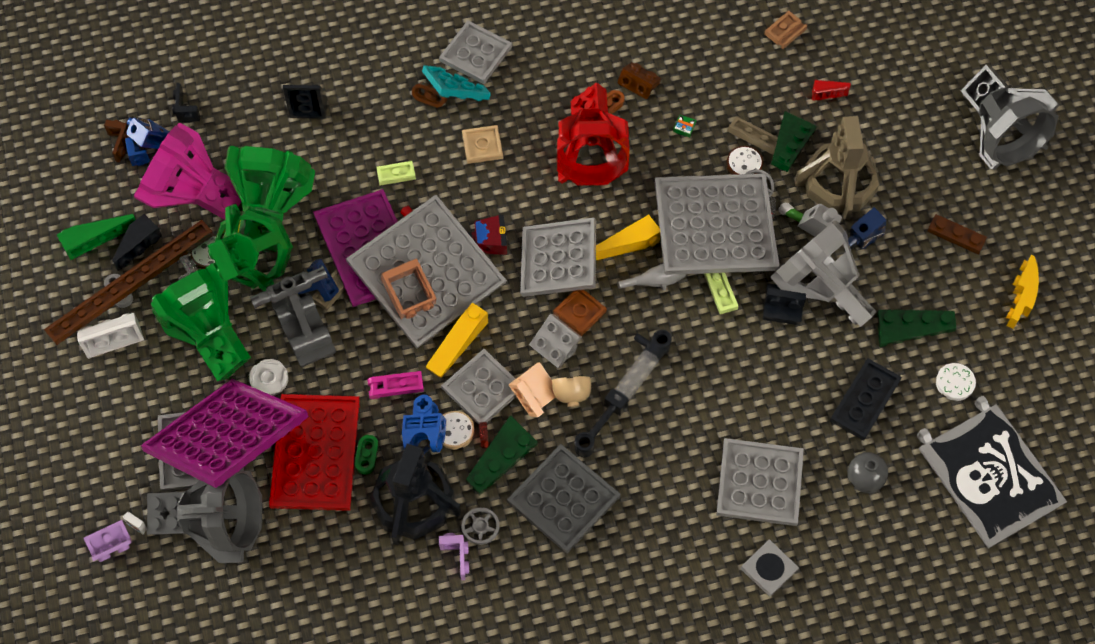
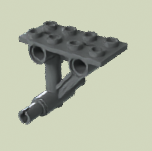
[250,266,336,367]

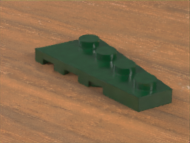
[771,111,817,172]
[877,310,956,347]
[466,415,538,496]

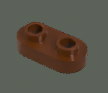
[412,82,447,108]

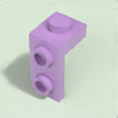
[439,533,469,580]

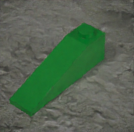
[57,214,136,260]

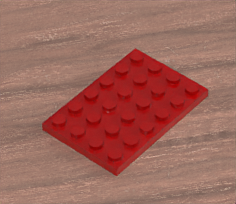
[269,394,360,511]

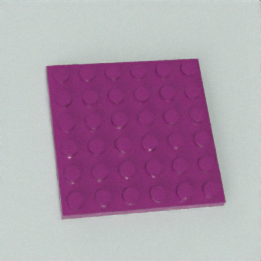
[141,379,309,488]

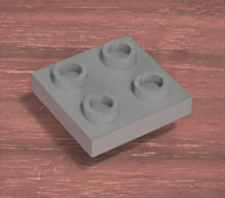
[529,314,582,368]

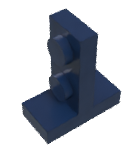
[298,259,339,302]

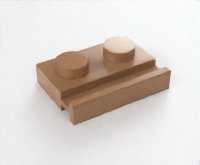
[764,11,808,49]

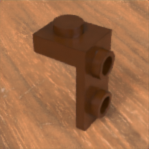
[104,120,129,163]

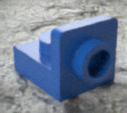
[125,137,150,166]

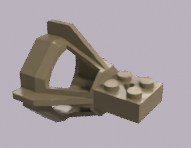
[794,116,879,221]

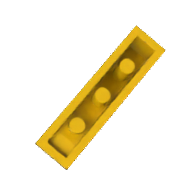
[596,215,661,260]
[426,302,488,378]

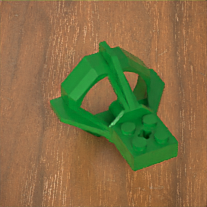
[224,146,315,253]
[206,204,293,291]
[151,263,251,381]

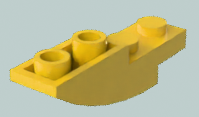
[1006,255,1039,329]

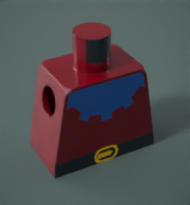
[467,215,507,255]

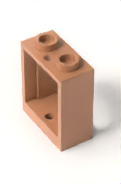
[381,258,437,319]

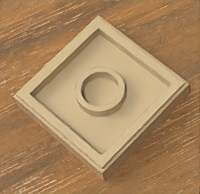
[462,125,503,164]

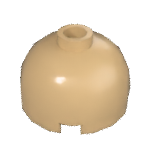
[552,376,591,407]

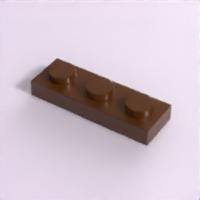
[927,214,987,255]

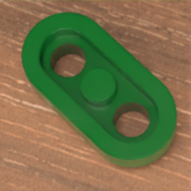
[355,435,379,475]

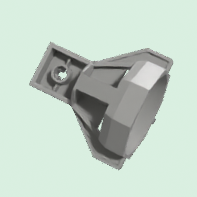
[771,220,876,327]

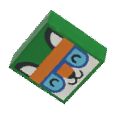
[673,115,696,138]

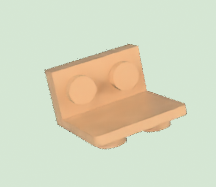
[509,362,555,417]

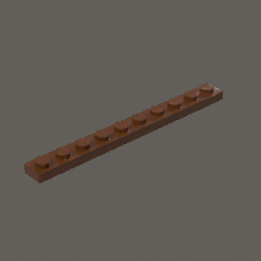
[44,220,214,345]

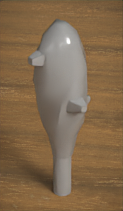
[617,264,687,290]

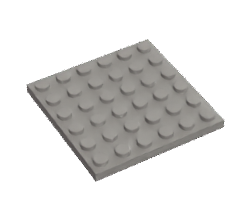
[655,174,780,275]
[346,195,507,349]

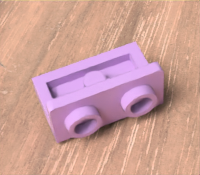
[84,520,133,562]

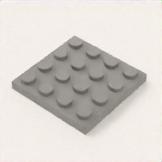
[520,218,596,297]
[716,438,804,526]

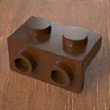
[617,62,662,99]

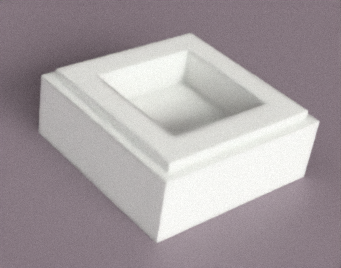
[123,512,147,534]

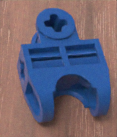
[402,395,447,453]

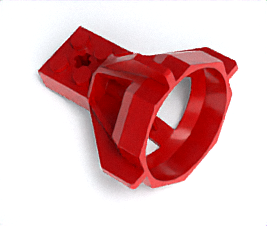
[557,82,630,185]

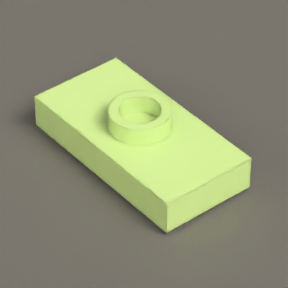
[376,161,416,186]

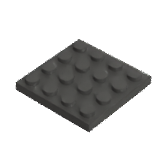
[507,444,621,554]

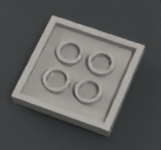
[439,20,512,84]
[441,349,516,428]

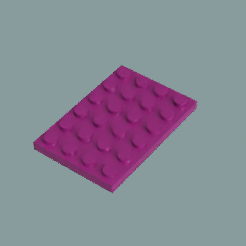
[313,189,398,307]

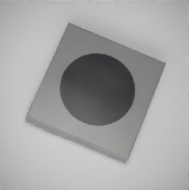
[740,540,799,597]

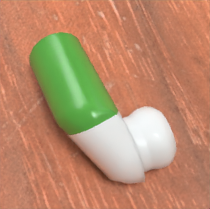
[778,203,804,222]

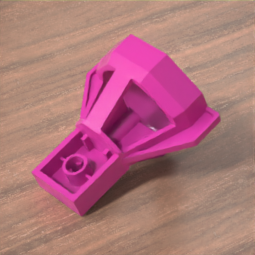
[134,123,241,220]

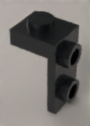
[172,83,200,123]

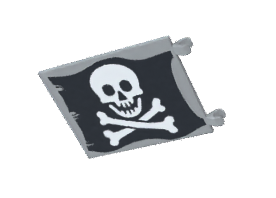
[917,396,1067,549]

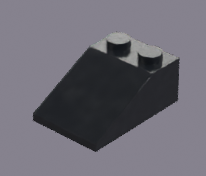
[283,85,327,119]

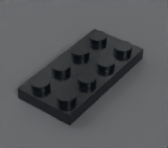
[830,358,902,441]

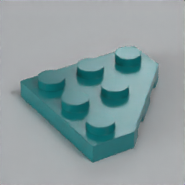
[422,65,491,101]

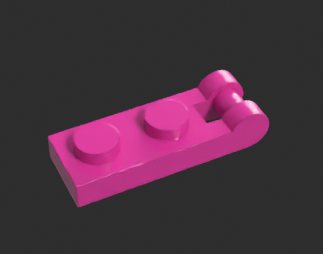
[367,371,424,399]

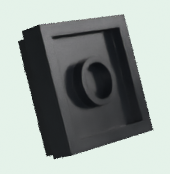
[762,283,806,326]

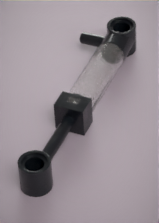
[574,330,672,458]

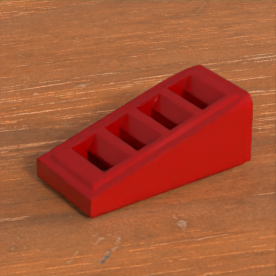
[812,80,851,100]

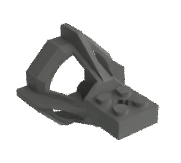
[961,64,1059,170]
[147,467,262,563]

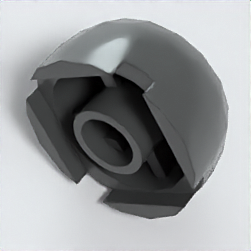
[847,452,888,493]

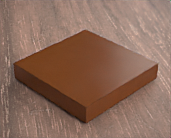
[553,290,607,336]

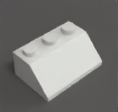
[77,313,144,359]

